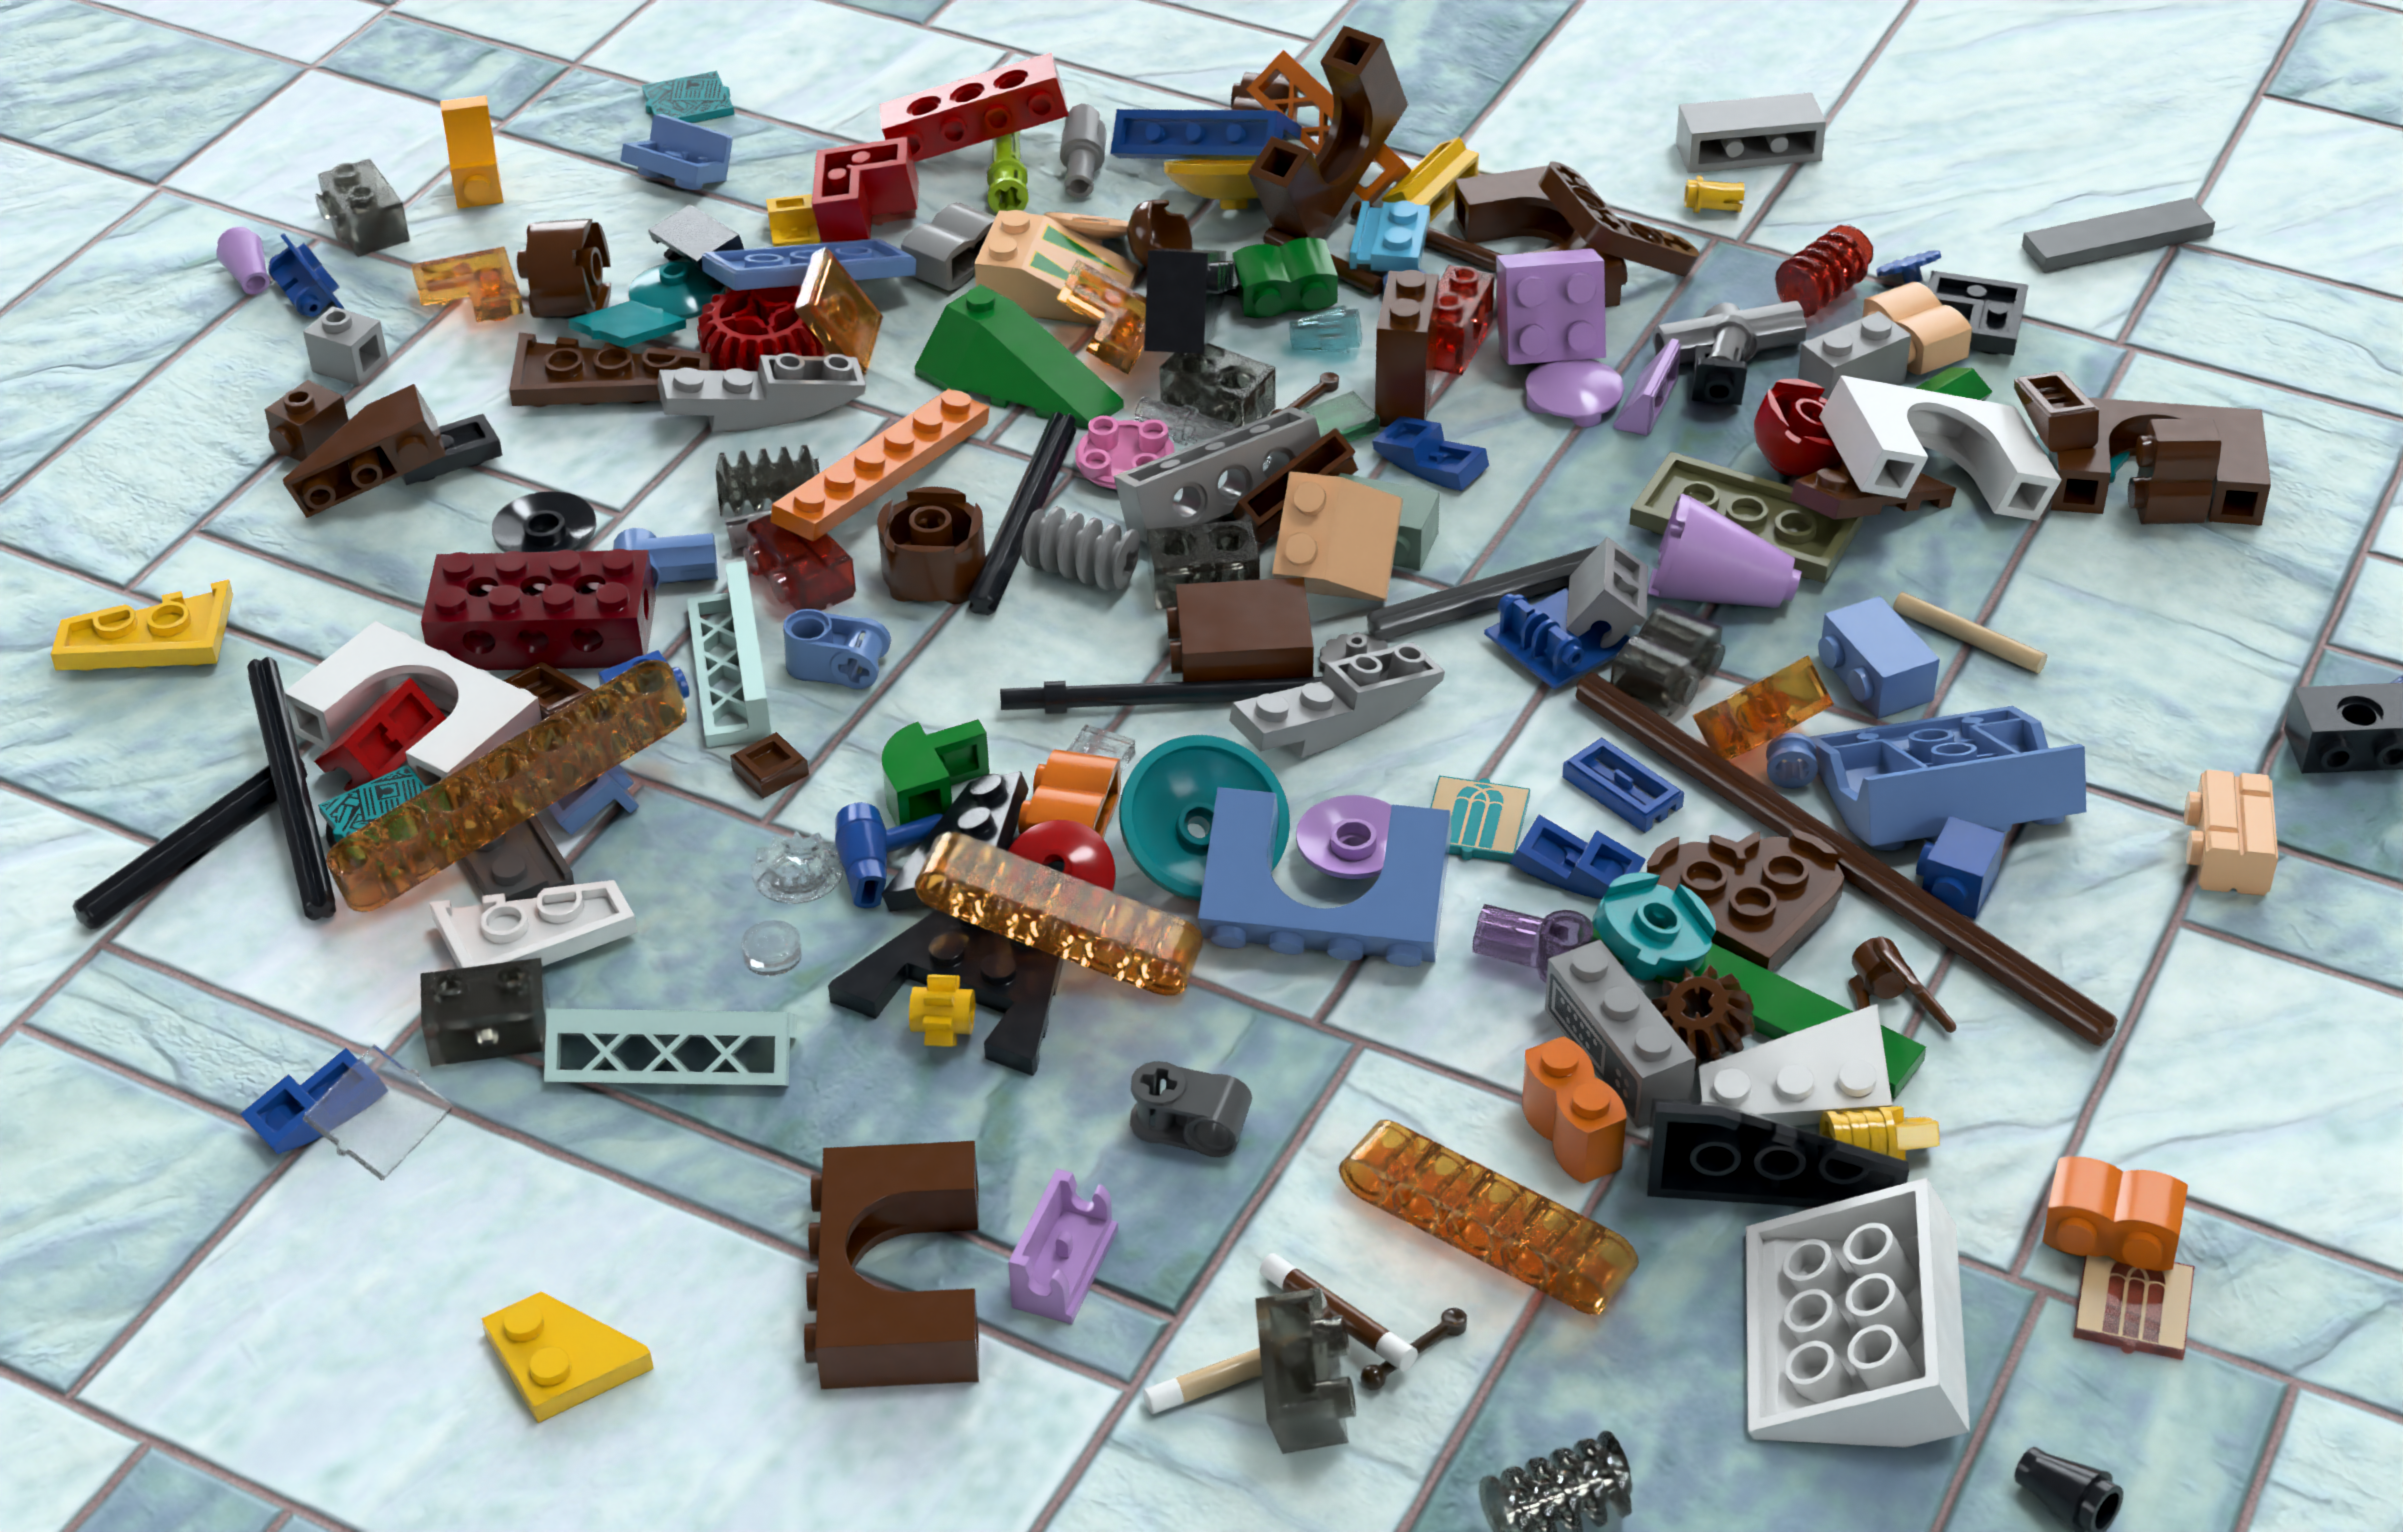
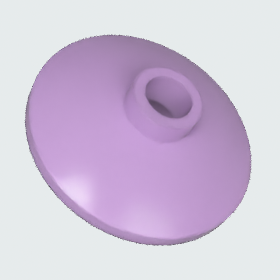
[1296,795,1392,879]

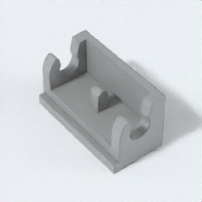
[1566,537,1648,648]

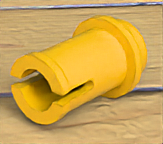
[1684,175,1744,213]

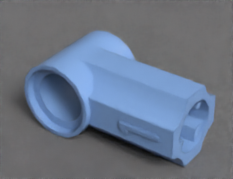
[613,528,718,590]

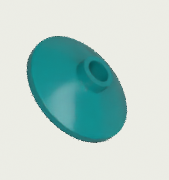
[628,262,724,319]

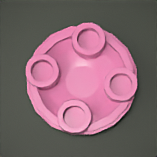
[1075,415,1174,490]

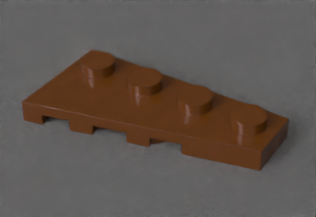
[509,332,713,407]

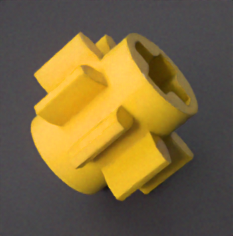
[909,974,975,1047]

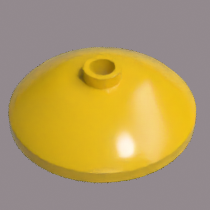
[1164,160,1258,209]

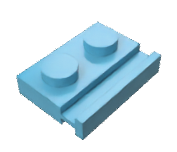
[1350,201,1430,272]

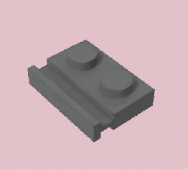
[452,804,575,901]

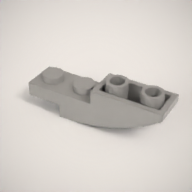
[657,353,866,432]
[1229,642,1445,758]

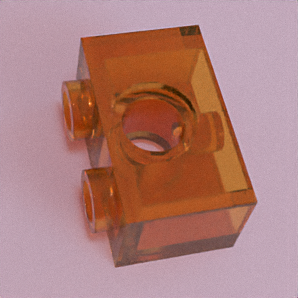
[1692,655,1834,760]

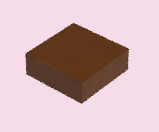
[730,732,809,799]

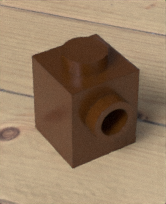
[264,380,349,462]

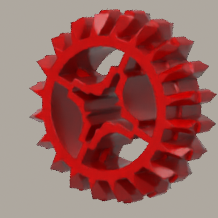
[697,285,830,372]

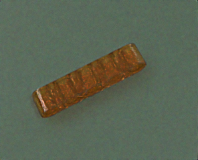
[915,832,1203,996]
[1339,1120,1639,1315]

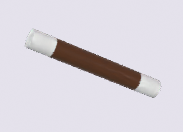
[1260,1253,1418,1372]

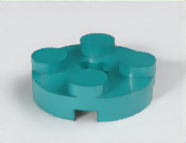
[1592,872,1716,981]

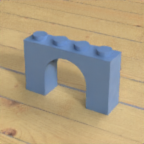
[1198,787,1452,967]

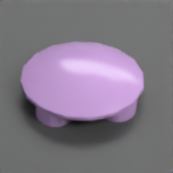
[1525,359,1624,427]

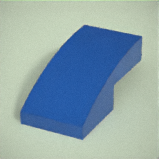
[1372,416,1489,491]
[1510,814,1646,900]
[240,1048,388,1154]

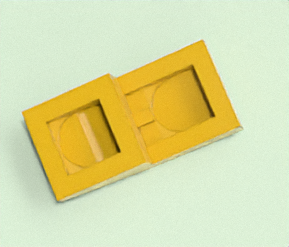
[766,194,820,247]

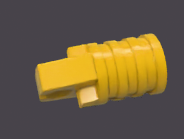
[1819,1106,1940,1161]

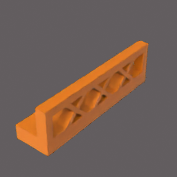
[1246,49,1412,205]

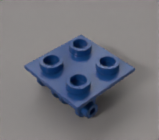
[1484,588,1637,690]

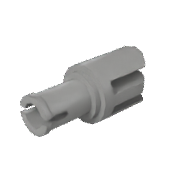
[1060,103,1107,198]

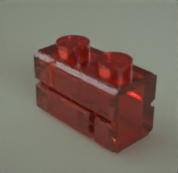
[743,514,856,611]

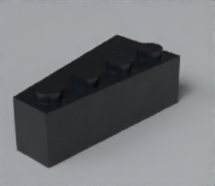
[1144,248,1234,354]

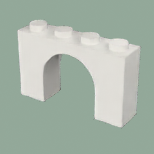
[1819,375,2061,521]
[284,621,545,814]

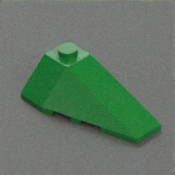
[915,284,1124,430]

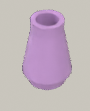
[216,227,270,294]

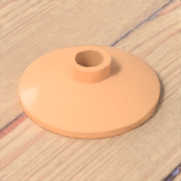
[1044,212,1129,246]

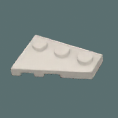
[429,880,638,992]
[1698,1004,1892,1126]

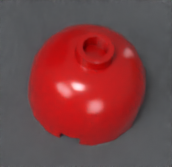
[1754,379,1843,477]

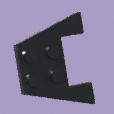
[828,895,1068,1076]

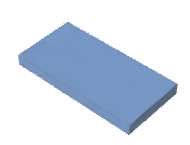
[702,239,916,291]

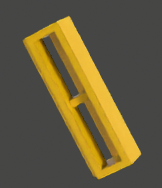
[1381,137,1479,224]

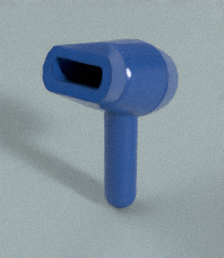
[835,802,943,908]

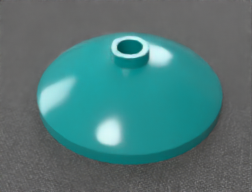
[1119,735,1290,901]

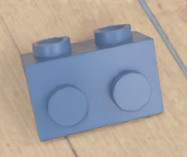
[621,114,733,190]

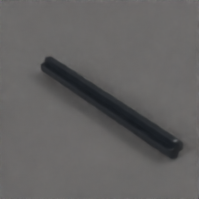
[968,412,1077,616]
[247,656,336,921]

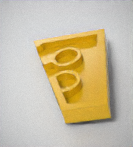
[50,579,233,671]

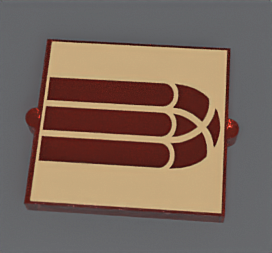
[2073,1254,2195,1360]

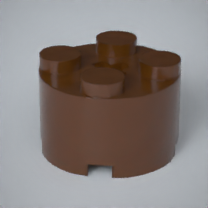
[517,219,611,318]
[877,487,986,604]

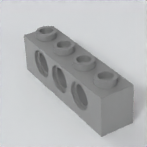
[1114,407,1321,546]

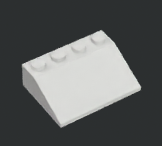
[1746,1178,1970,1448]

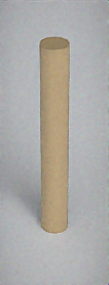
[1893,592,2047,674]

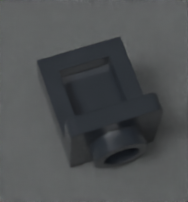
[1692,346,1747,405]

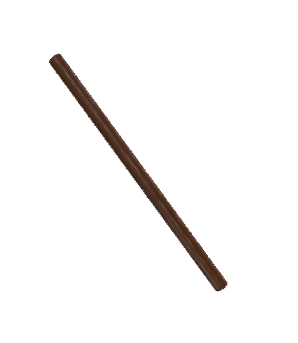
[1575,673,2118,1046]

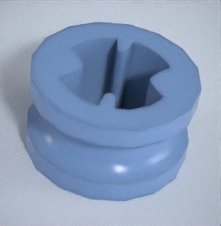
[1766,732,1818,789]

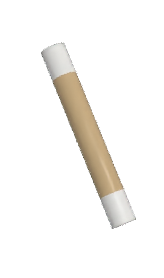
[1143,1324,1334,1414]

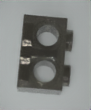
[1159,343,1276,432]
[1147,519,1260,610]

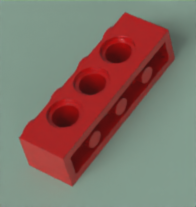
[879,52,1069,162]

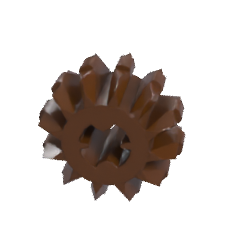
[1651,964,1755,1072]

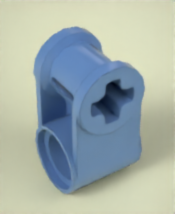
[783,609,891,689]

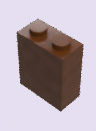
[1375,270,1439,427]
[1166,577,1314,682]

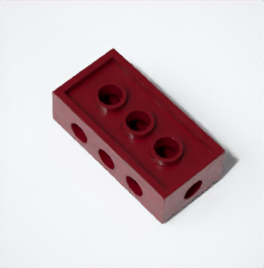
[421,549,656,671]

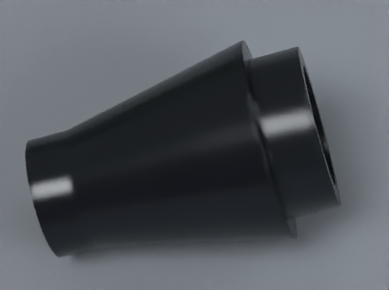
[2014,1447,2123,1532]

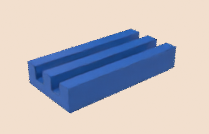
[1562,737,1684,833]

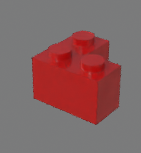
[812,137,919,243]

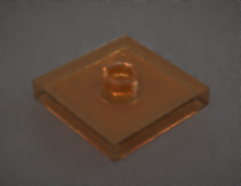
[794,247,883,375]

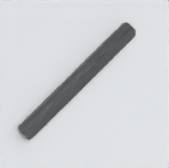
[1367,545,1598,641]

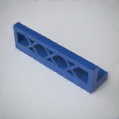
[1110,109,1302,161]

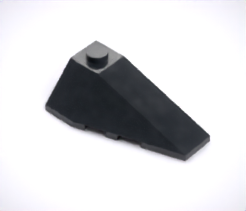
[1647,1098,1909,1208]

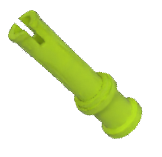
[987,131,1029,213]

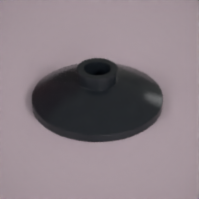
[492,491,597,552]

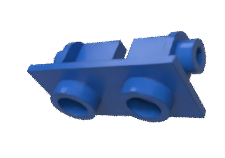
[268,233,345,316]

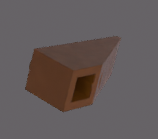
[282,384,446,518]

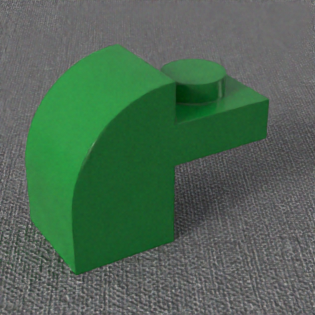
[882,719,990,826]

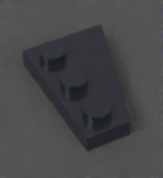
[881,771,1029,912]

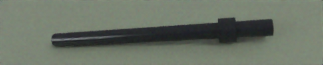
[1000,677,1323,714]

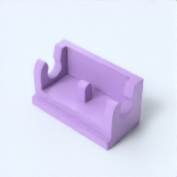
[1008,1168,1118,1324]

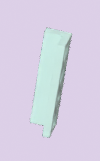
[687,561,772,748]
[544,1009,797,1086]

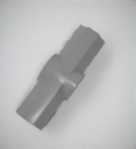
[1653,301,1807,365]

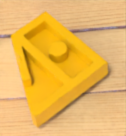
[481,1291,654,1423]

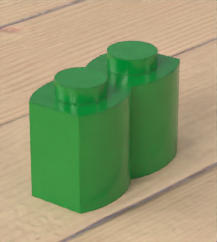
[1232,238,1338,318]

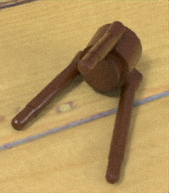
[1848,936,1957,1033]

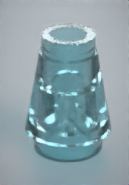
[1289,305,1362,353]

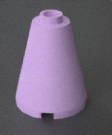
[1647,494,1802,608]

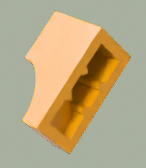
[440,95,503,209]

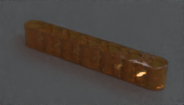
[326,660,687,912]

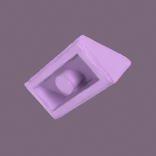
[1613,339,1681,436]

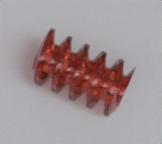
[1775,224,1874,318]

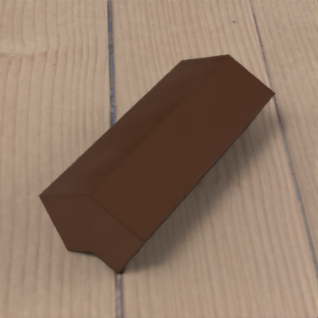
[1232,427,1359,544]

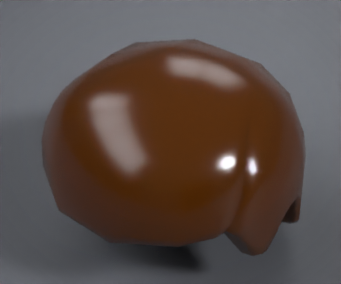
[1127,200,1193,268]

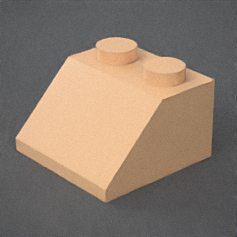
[1272,471,1403,602]

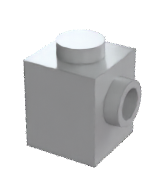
[303,306,388,386]

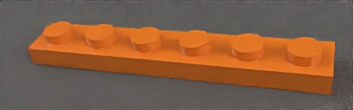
[771,389,990,542]

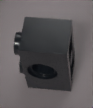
[2284,683,2403,774]

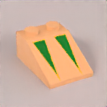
[974,210,1139,327]

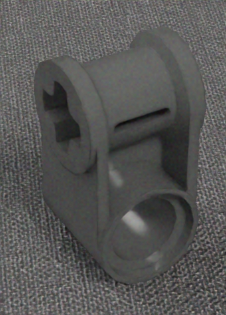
[1130,1061,1252,1157]

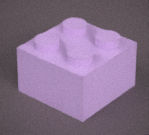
[1496,249,1606,365]

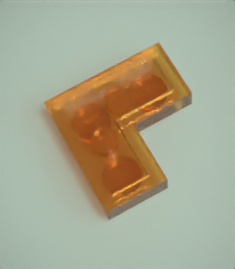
[411,246,524,323]
[1056,259,1146,375]

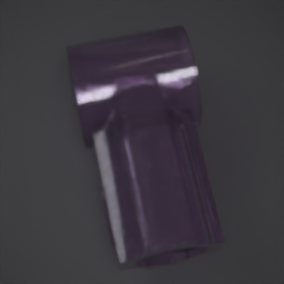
[1472,904,1594,983]

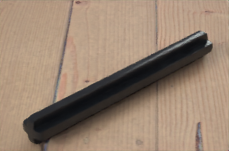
[72,759,308,929]

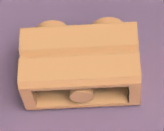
[2184,770,2278,896]

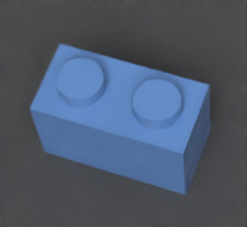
[1818,596,1940,719]

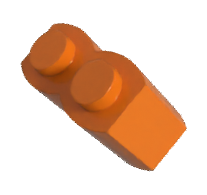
[1018,749,1121,839]
[1522,1036,1626,1184]
[2042,1156,2188,1271]

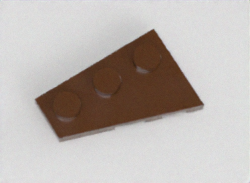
[1790,460,1957,519]

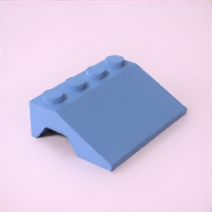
[1809,706,2087,851]

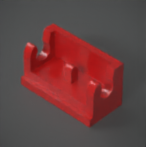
[314,678,446,792]

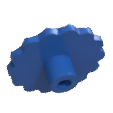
[1876,250,1942,285]

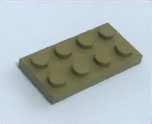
[1629,451,1863,583]

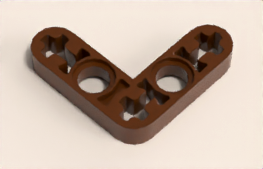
[1538,161,1700,276]

